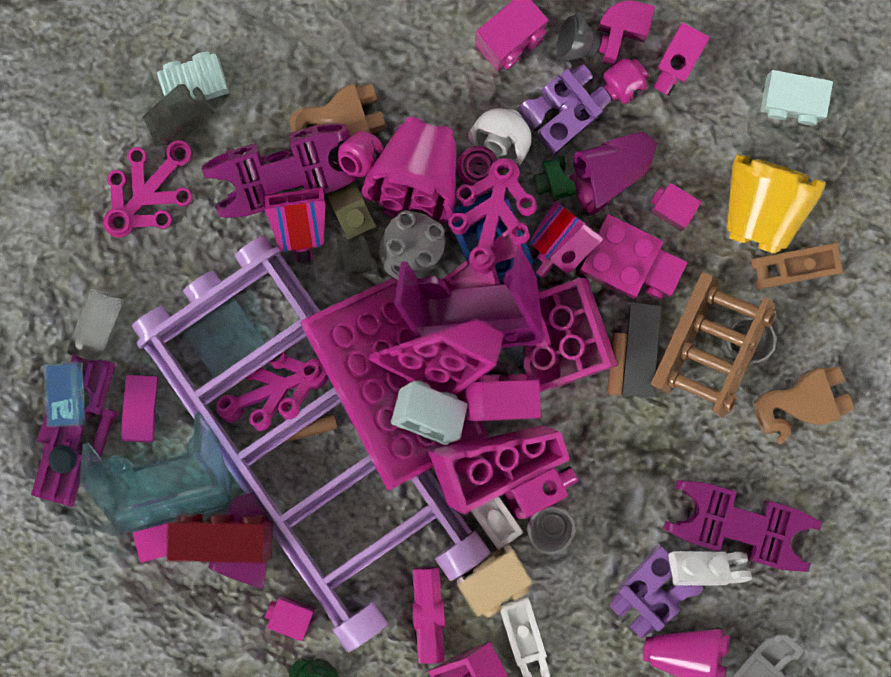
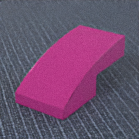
[122,375,159,443]

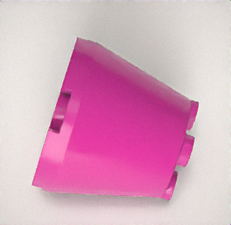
[362,117,457,223]

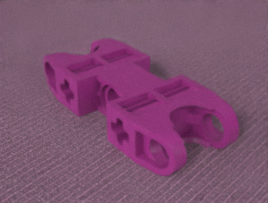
[201,123,359,218]
[663,480,822,572]

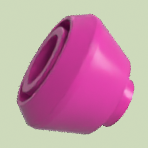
[457,146,498,186]

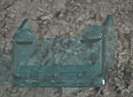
[80,412,232,532]

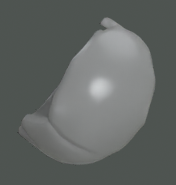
[725,317,777,364]
[527,505,576,555]

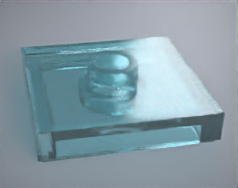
[182,297,266,378]

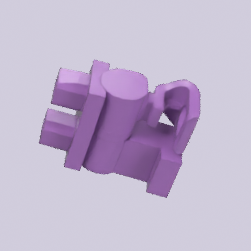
[517,64,611,157]
[609,543,703,639]

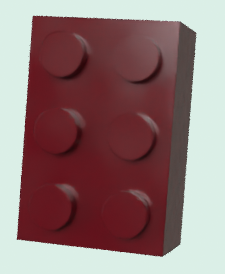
[167,513,273,563]

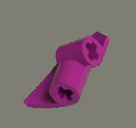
[573,131,658,209]
[208,492,270,589]

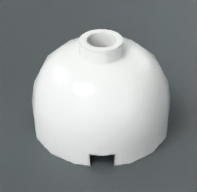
[468,108,531,165]

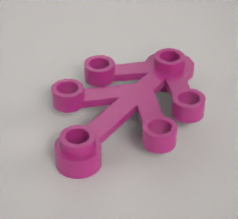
[103,140,193,238]
[448,158,537,274]
[216,352,328,431]

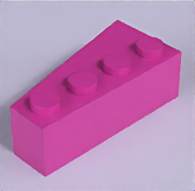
[428,425,570,514]

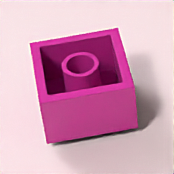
[475,0,548,72]
[578,214,664,299]
[456,374,541,421]

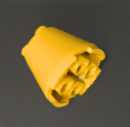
[727,153,826,254]

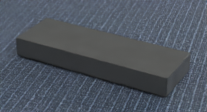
[622,303,662,398]

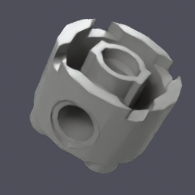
[378,211,445,280]

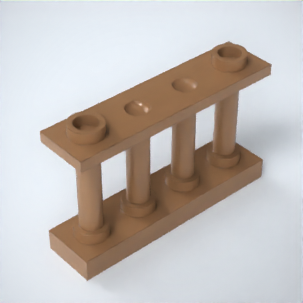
[650,272,776,418]

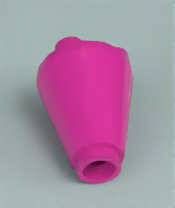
[643,629,731,677]

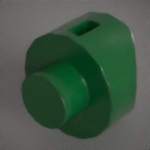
[533,155,576,201]

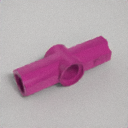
[413,566,445,664]

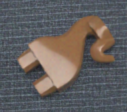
[288,83,386,151]
[753,367,854,445]

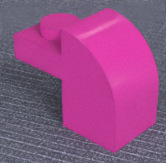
[597,1,655,65]

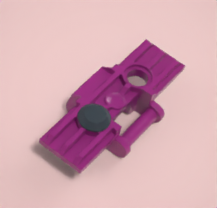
[31,352,118,507]

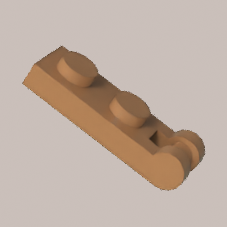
[751,243,843,290]

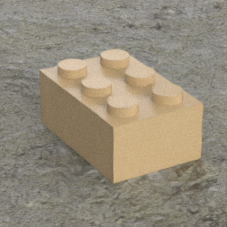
[457,543,533,618]

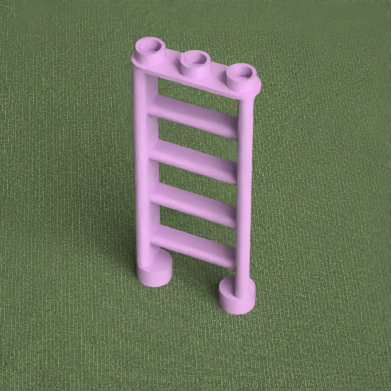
[132,235,491,652]

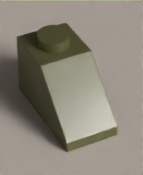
[326,181,377,243]

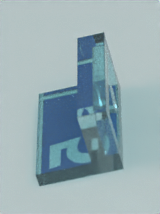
[44,362,85,427]

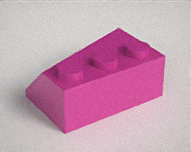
[524,278,618,392]
[368,319,504,395]

